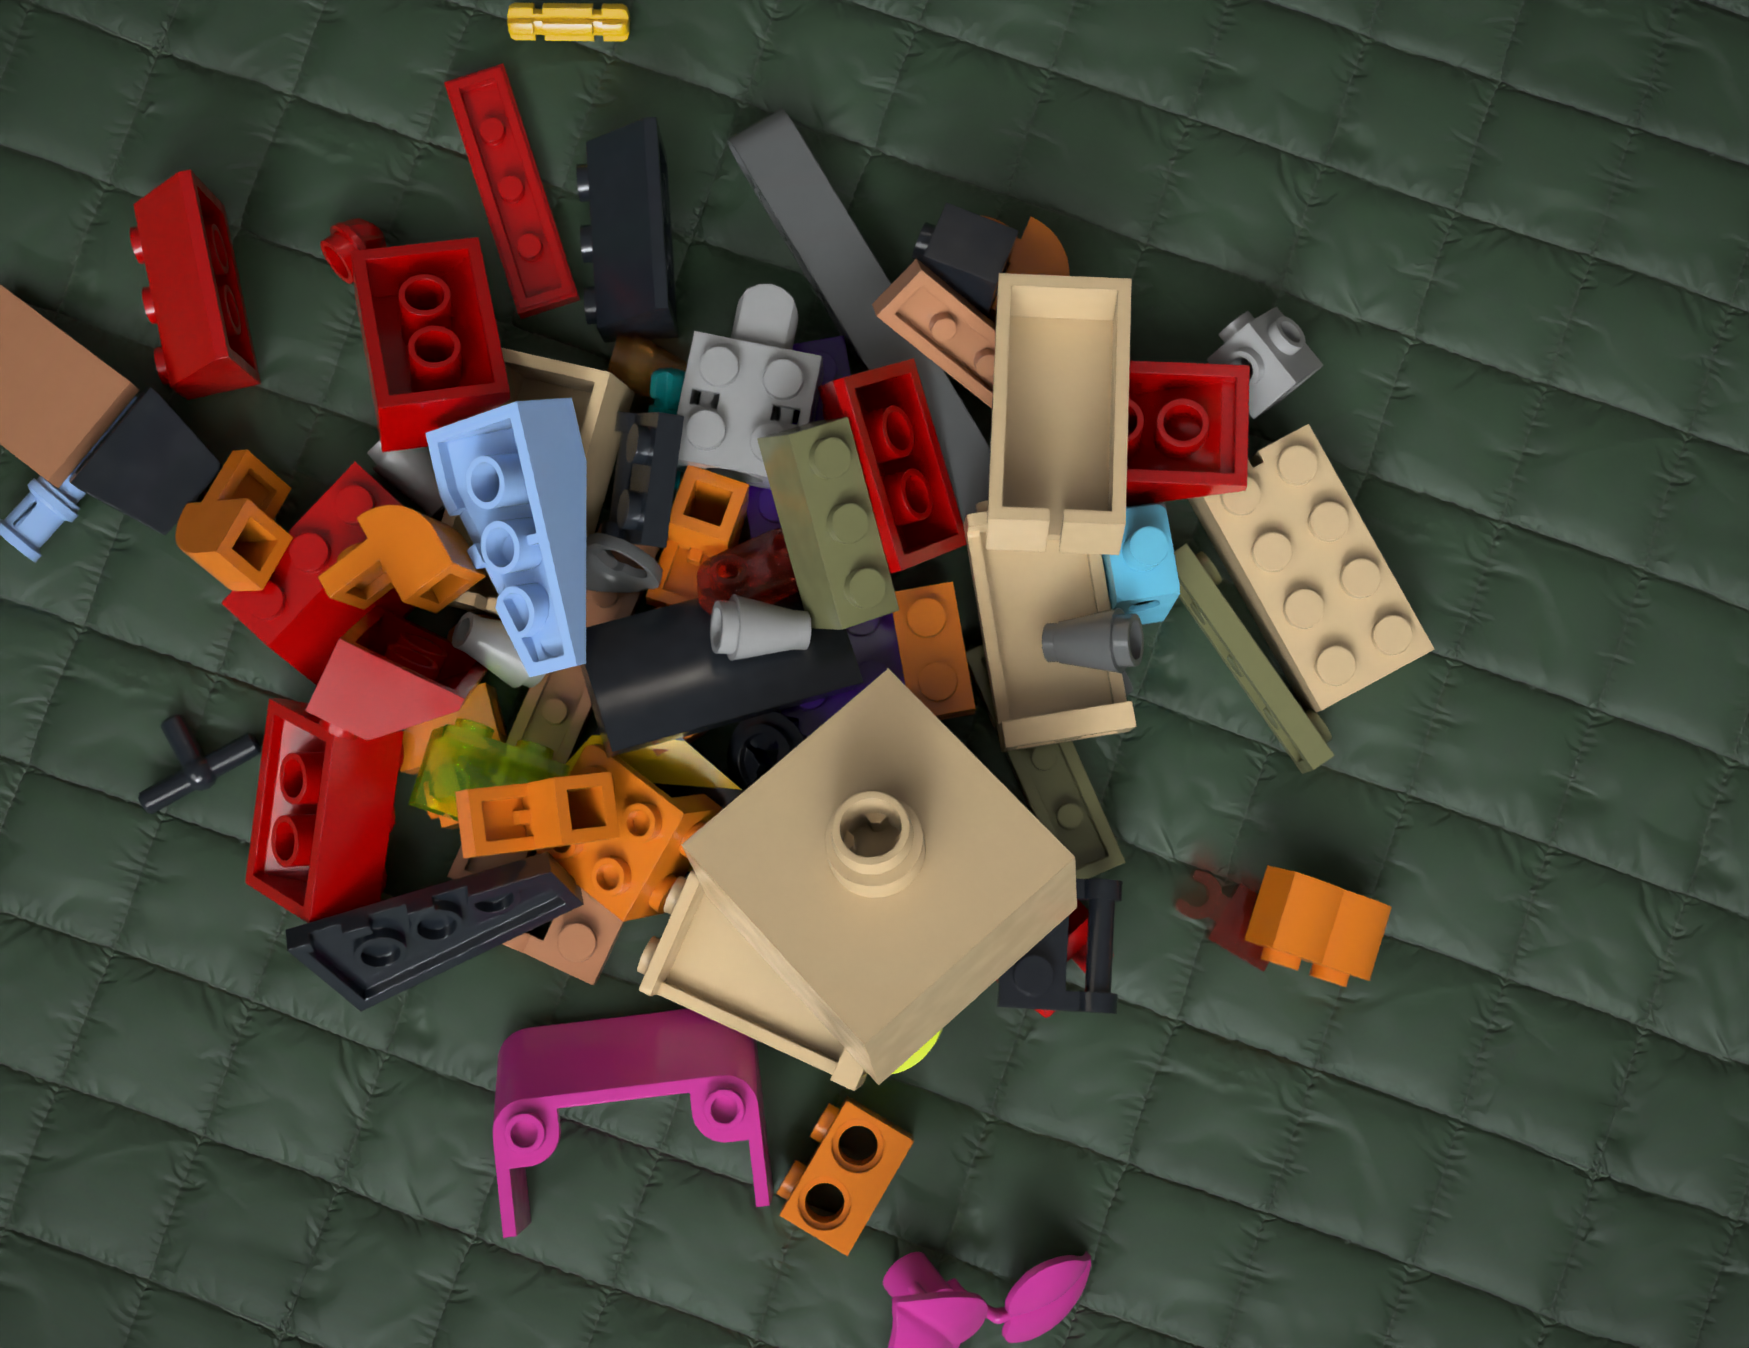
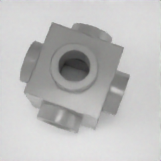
[1207,306,1324,419]

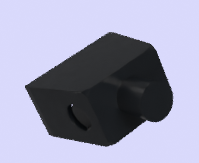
[69,386,223,535]

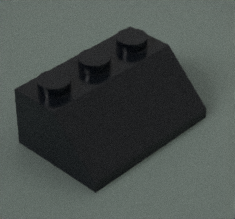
[576,117,679,343]

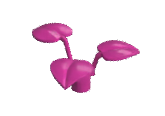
[883,1251,1091,1348]

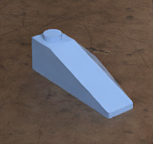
[425,397,587,677]

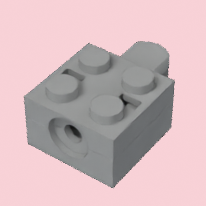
[677,284,824,490]

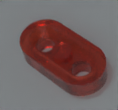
[697,528,799,614]

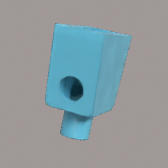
[1102,503,1180,625]

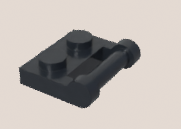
[601,412,684,548]
[997,878,1123,1014]

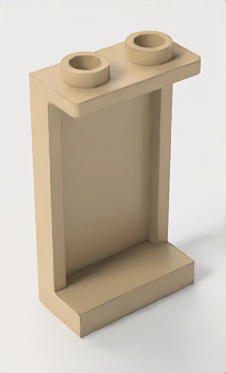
[963,500,1137,752]
[637,869,868,1091]

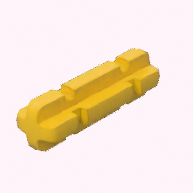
[507,2,630,42]

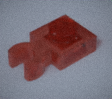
[1173,870,1269,972]

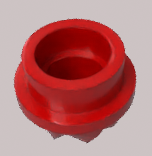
[320,218,387,284]

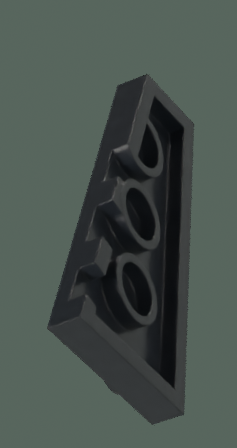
[285,852,584,1012]

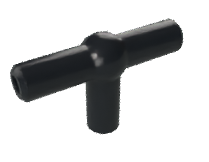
[138,714,262,814]

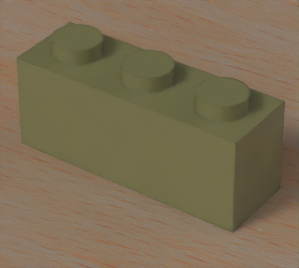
[757,417,899,630]

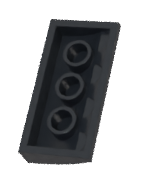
[580,573,863,758]

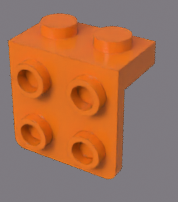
[536,744,723,922]

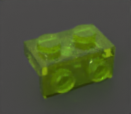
[408,718,570,821]

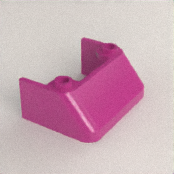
[492,1008,774,1238]

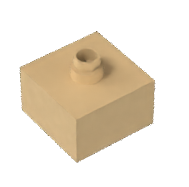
[681,668,1077,1085]

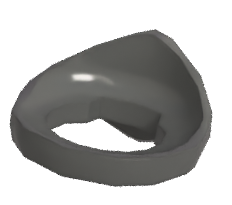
[586,533,663,593]

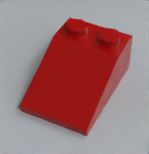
[1126,361,1250,506]

